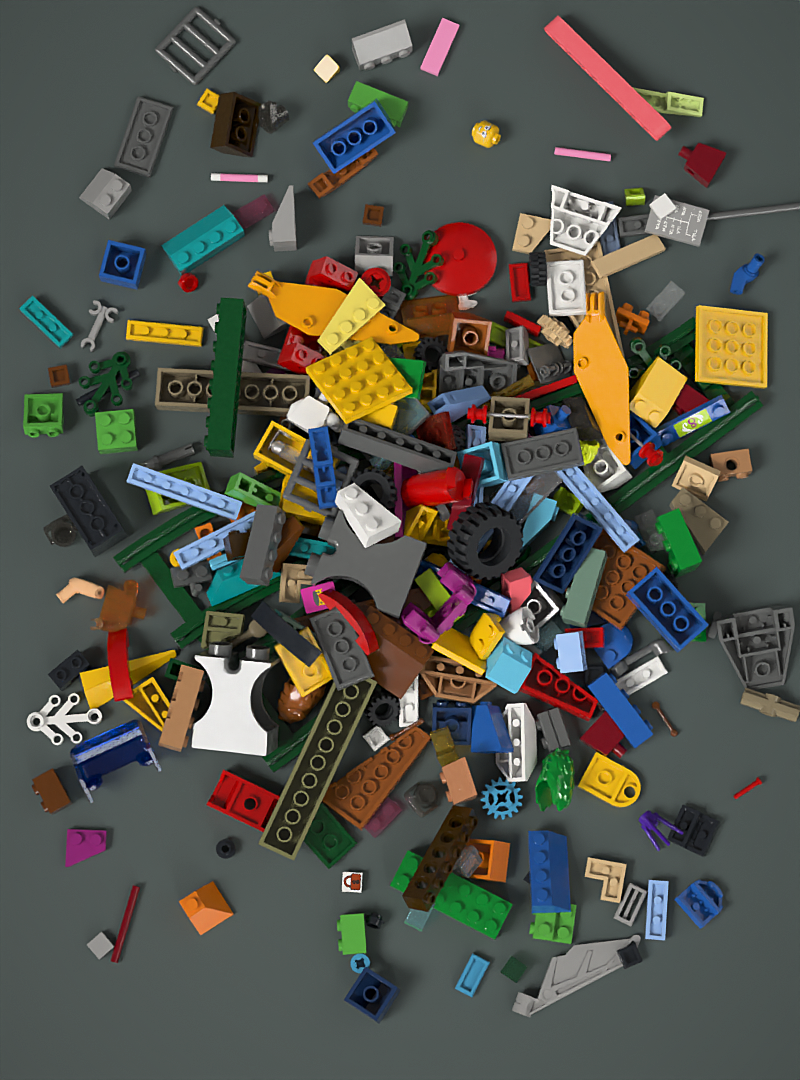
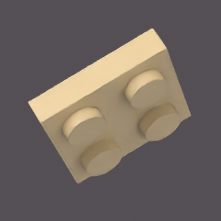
[672,456,721,501]

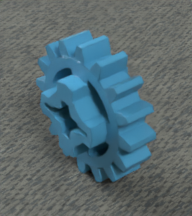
[480,777,523,820]

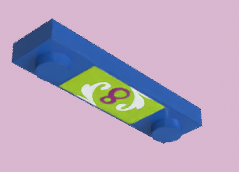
[653,395,731,447]

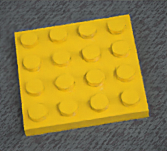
[695,305,768,389]
[306,337,412,424]

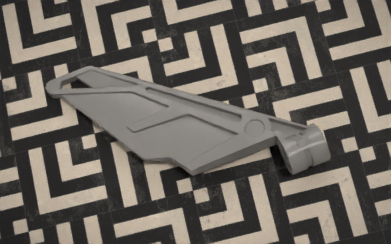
[512,935,641,1018]

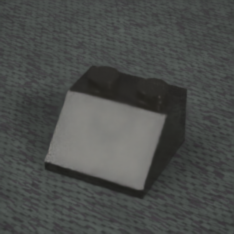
[561,396,604,441]

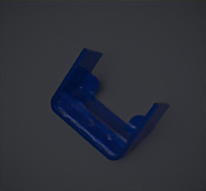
[70,720,162,803]

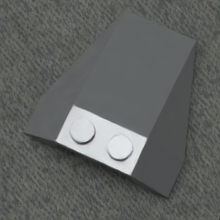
[436,351,518,421]
[716,606,795,690]

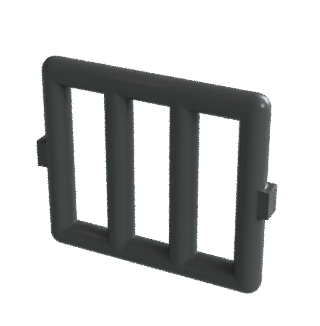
[155,7,236,85]
[283,439,359,519]

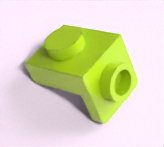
[553,486,584,516]

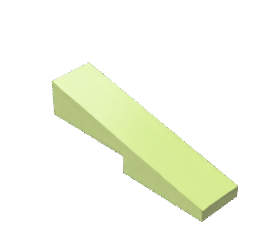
[632,87,704,117]

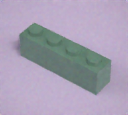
[560,548,608,628]

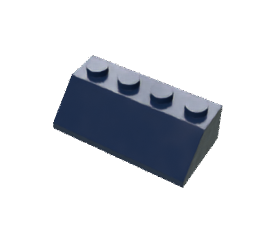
[533,513,603,594]

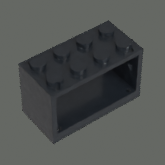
[50,466,127,557]

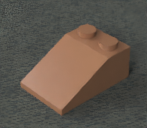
[439,757,477,805]

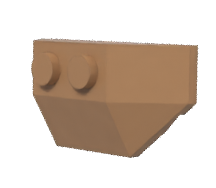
[420,656,497,704]

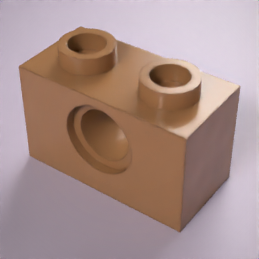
[709,449,752,482]

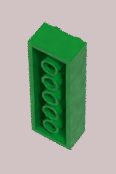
[390,851,513,940]

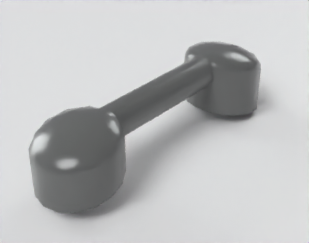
[610,638,674,680]

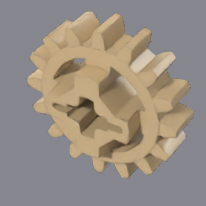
[537,315,573,349]

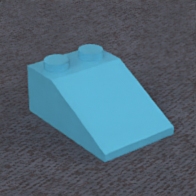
[520,494,559,552]

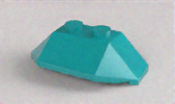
[206,559,281,606]

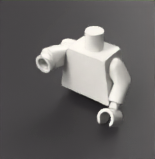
[281,393,344,433]

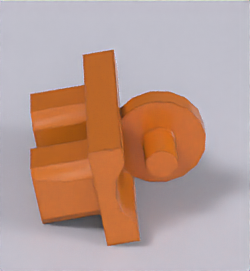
[616,303,650,335]

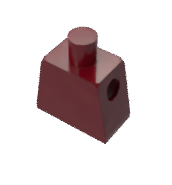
[678,143,727,188]
[579,711,627,758]

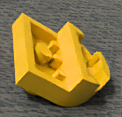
[470,613,505,660]

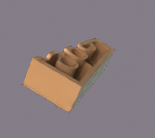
[158,665,205,752]

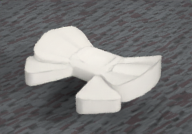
[458,292,478,310]

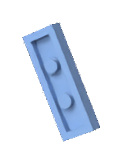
[645,880,669,940]

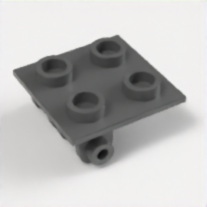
[527,343,574,384]

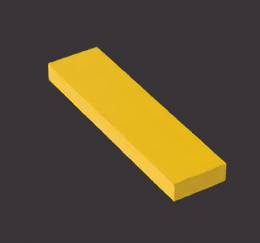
[126,320,204,347]

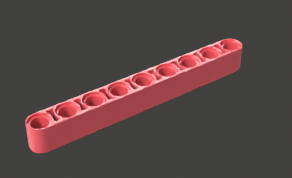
[544,15,671,141]

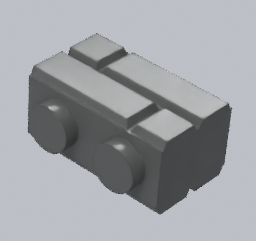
[535,707,572,752]

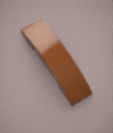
[308,148,378,199]

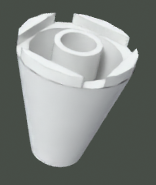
[499,606,540,645]

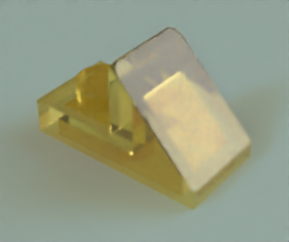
[430,726,460,767]

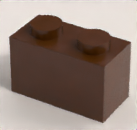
[31,768,73,815]

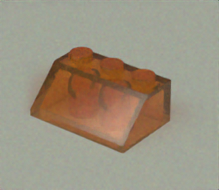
[400,295,460,338]

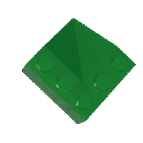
[655,508,702,578]

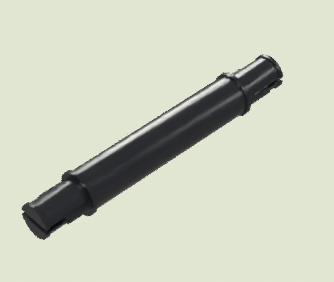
[76,369,140,406]

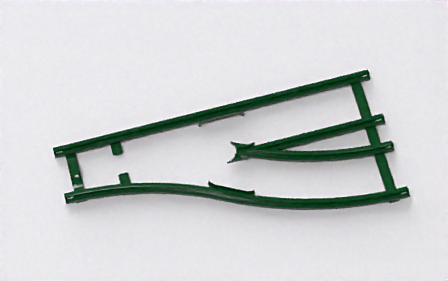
[113,317,764,773]

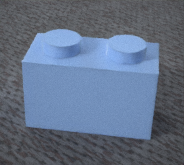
[554,631,587,673]

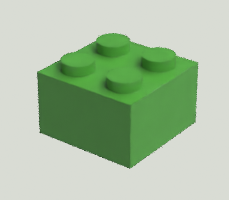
[95,409,138,454]

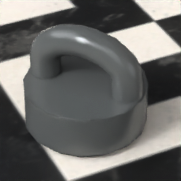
[434,503,453,522]

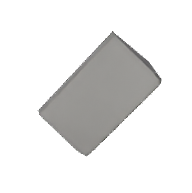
[506,326,529,365]

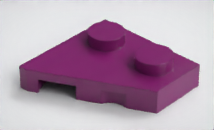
[65,829,107,867]

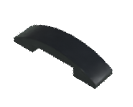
[251,601,322,667]

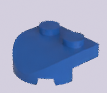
[594,623,634,669]
[674,880,723,929]

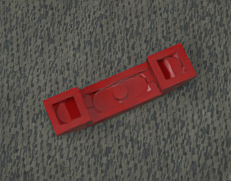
[318,589,379,656]
[107,628,134,702]

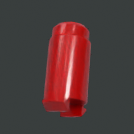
[400,467,473,508]

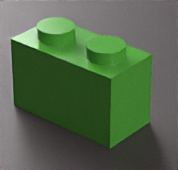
[337,913,367,955]

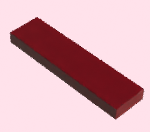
[447,454,485,530]

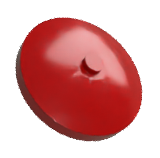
[424,222,497,296]

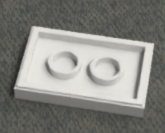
[546,260,586,317]

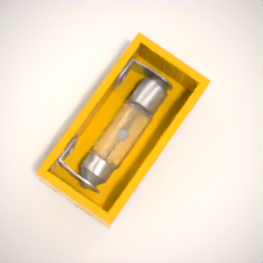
[253,421,340,482]

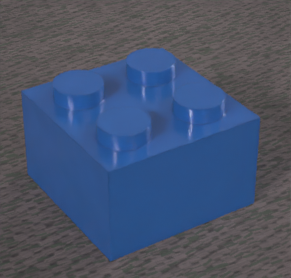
[99,240,147,290]

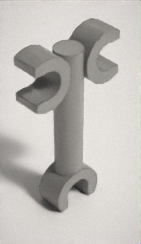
[81,300,118,352]

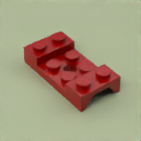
[206,769,280,832]

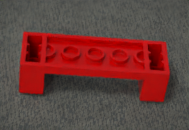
[277,256,358,375]

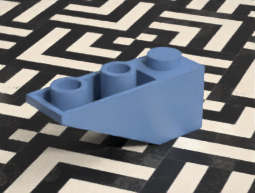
[427,385,491,424]

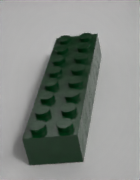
[204,297,247,458]

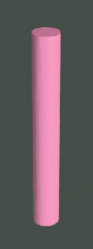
[554,147,611,162]

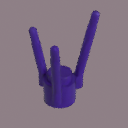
[638,810,683,851]

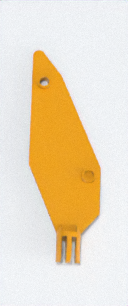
[248,270,419,345]
[573,292,631,465]

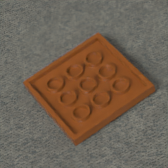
[564,529,667,631]

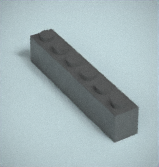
[337,419,457,473]

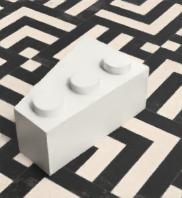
[335,483,402,548]

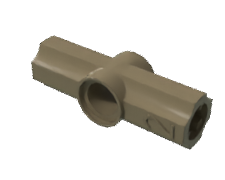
[740,688,800,722]

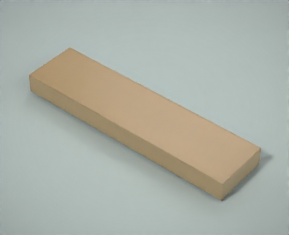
[591,234,665,279]

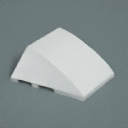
[550,185,622,256]

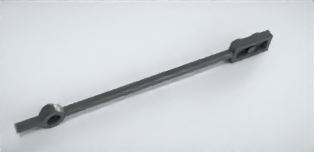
[617,202,800,238]

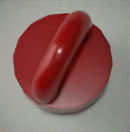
[178,273,199,293]

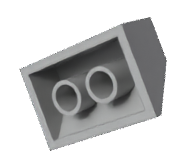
[352,19,412,71]

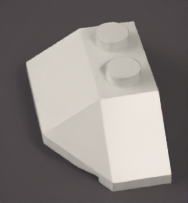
[496,703,537,782]

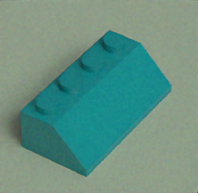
[161,205,245,276]

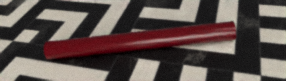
[111,885,140,963]

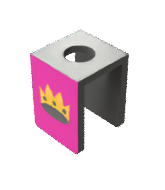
[300,581,336,616]

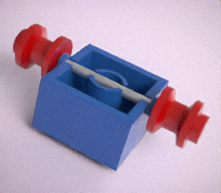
[619,412,663,469]

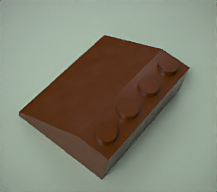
[357,605,435,699]

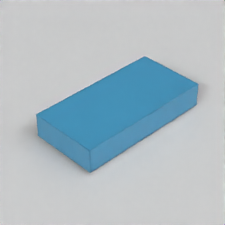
[455,953,490,997]

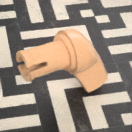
[56,577,105,604]

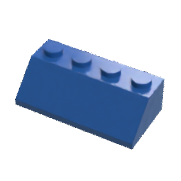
[313,98,396,174]
[528,831,571,913]

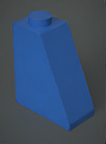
[471,702,514,754]

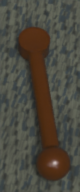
[652,701,678,737]
[389,718,424,741]

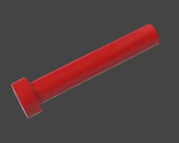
[733,777,762,800]

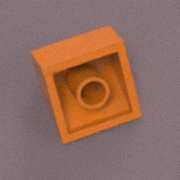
[462,839,510,882]

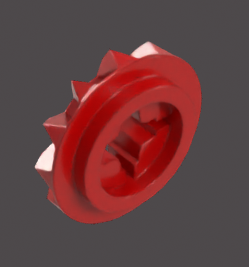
[361,268,391,297]

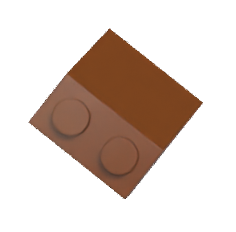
[447,311,492,356]

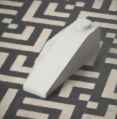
[571,413,632,493]

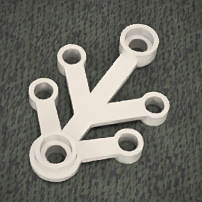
[27,693,102,746]

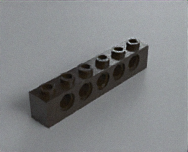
[402,805,479,912]

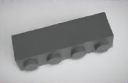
[240,504,286,586]

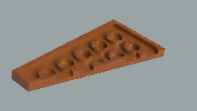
[322,726,432,831]

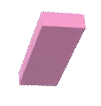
[420,18,460,76]

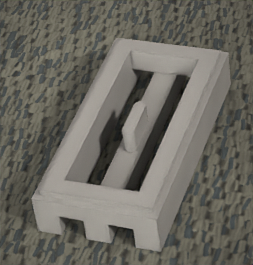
[613,883,648,927]

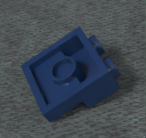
[432,699,472,745]

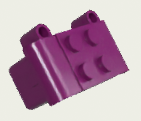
[401,562,476,644]

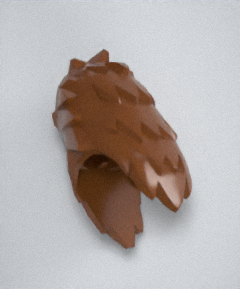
[278,677,326,724]

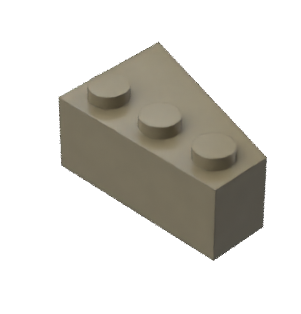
[669,487,729,555]

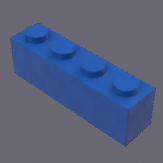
[586,672,653,748]

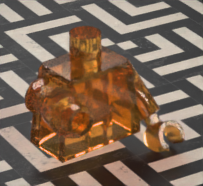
[90,580,147,633]

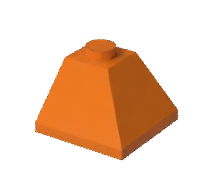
[179,881,234,935]

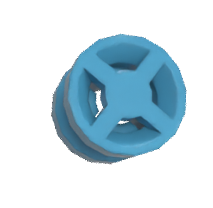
[351,954,370,973]

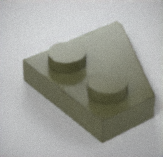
[201,611,245,649]

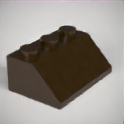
[210,92,261,158]

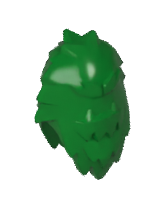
[535,748,575,812]

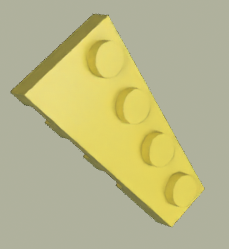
[317,277,385,355]

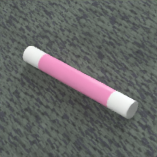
[211,173,268,183]

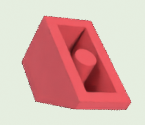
[501,567,533,614]

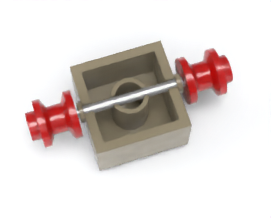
[467,396,551,442]

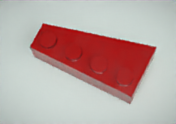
[518,652,598,721]

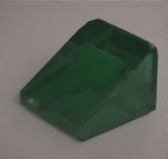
[500,956,527,983]

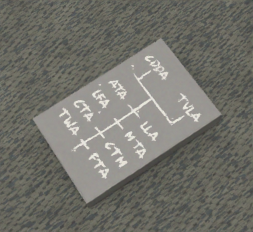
[645,195,710,247]

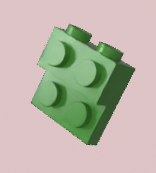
[23,393,64,438]
[529,904,577,944]

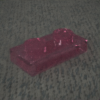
[232,194,274,230]
[364,797,402,838]

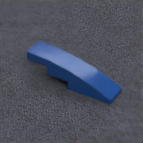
[308,426,338,510]

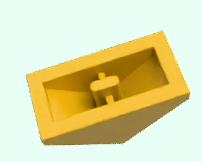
[403,504,438,541]

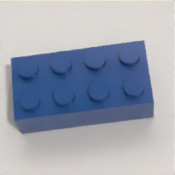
[626,567,709,653]

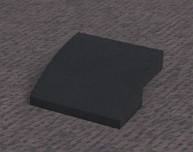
[667,805,720,857]

